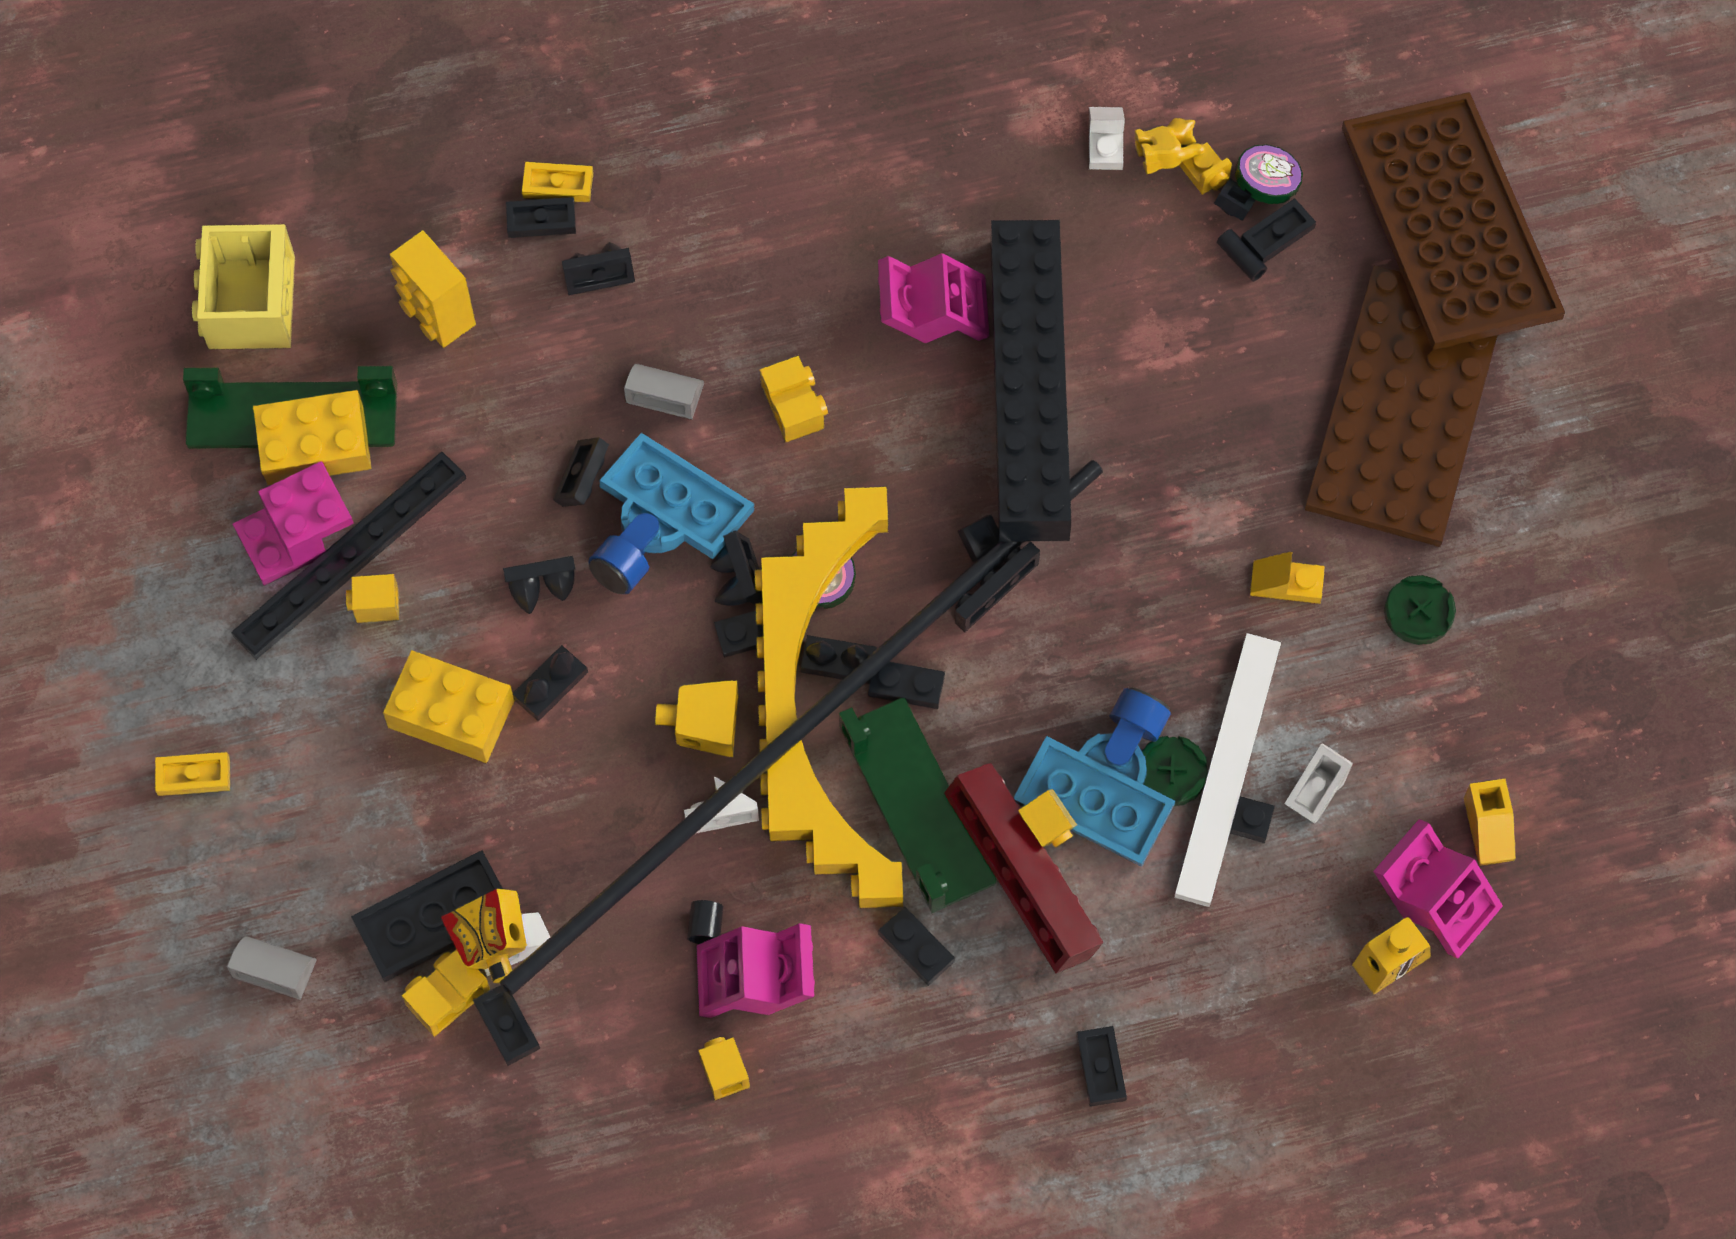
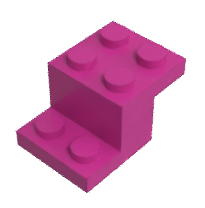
[878,253,989,343]
[233,461,354,586]
[1373,819,1503,958]
[697,923,815,1018]

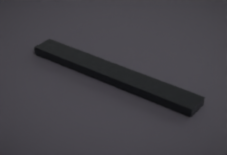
[231,451,466,660]

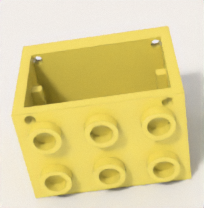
[192,224,295,349]

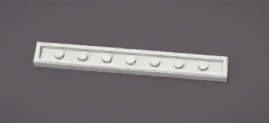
[1174,633,1281,907]

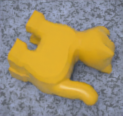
[1135,118,1205,174]

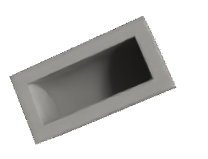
[624,364,704,419]
[227,936,317,1000]

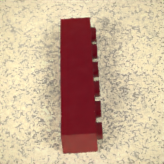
[944,763,1104,974]

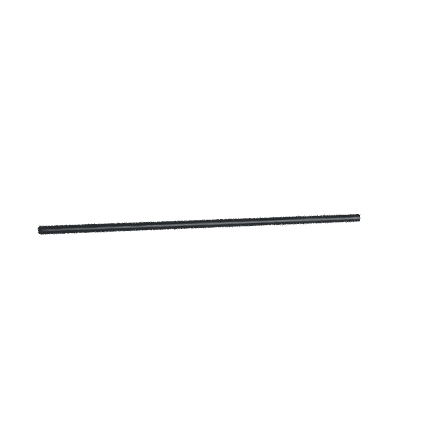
[500,460,1103,996]

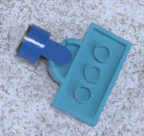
[588,433,754,594]
[1013,687,1175,867]

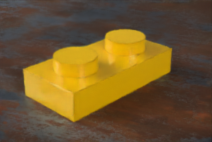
[522,162,593,202]
[155,752,230,796]

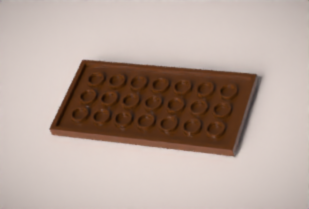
[1342,92,1565,350]
[1305,265,1498,547]

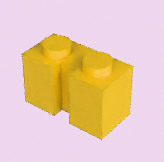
[760,356,828,442]
[402,949,490,1037]

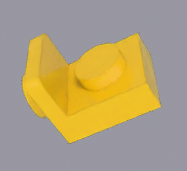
[1179,142,1232,195]

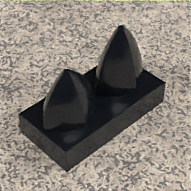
[562,242,635,295]
[710,530,763,606]
[503,556,576,614]
[801,635,877,684]
[513,645,588,721]

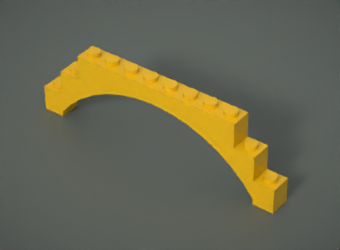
[755,487,903,908]

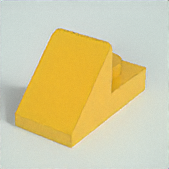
[1250,552,1325,604]

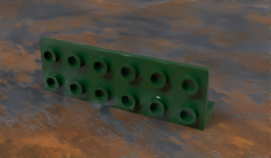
[183,366,398,449]
[839,698,996,913]

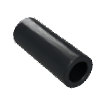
[1217,229,1267,282]

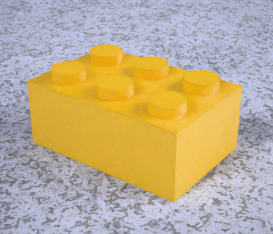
[390,230,476,348]
[253,390,372,485]
[383,650,514,763]

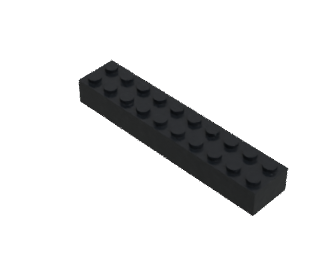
[990,220,1071,542]

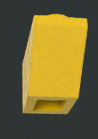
[1464,779,1516,866]

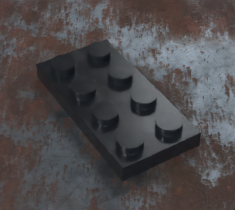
[351,850,503,982]

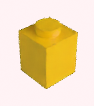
[346,574,399,623]
[1018,789,1077,848]
[699,1037,750,1100]

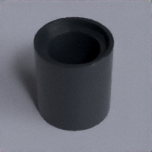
[687,900,724,944]

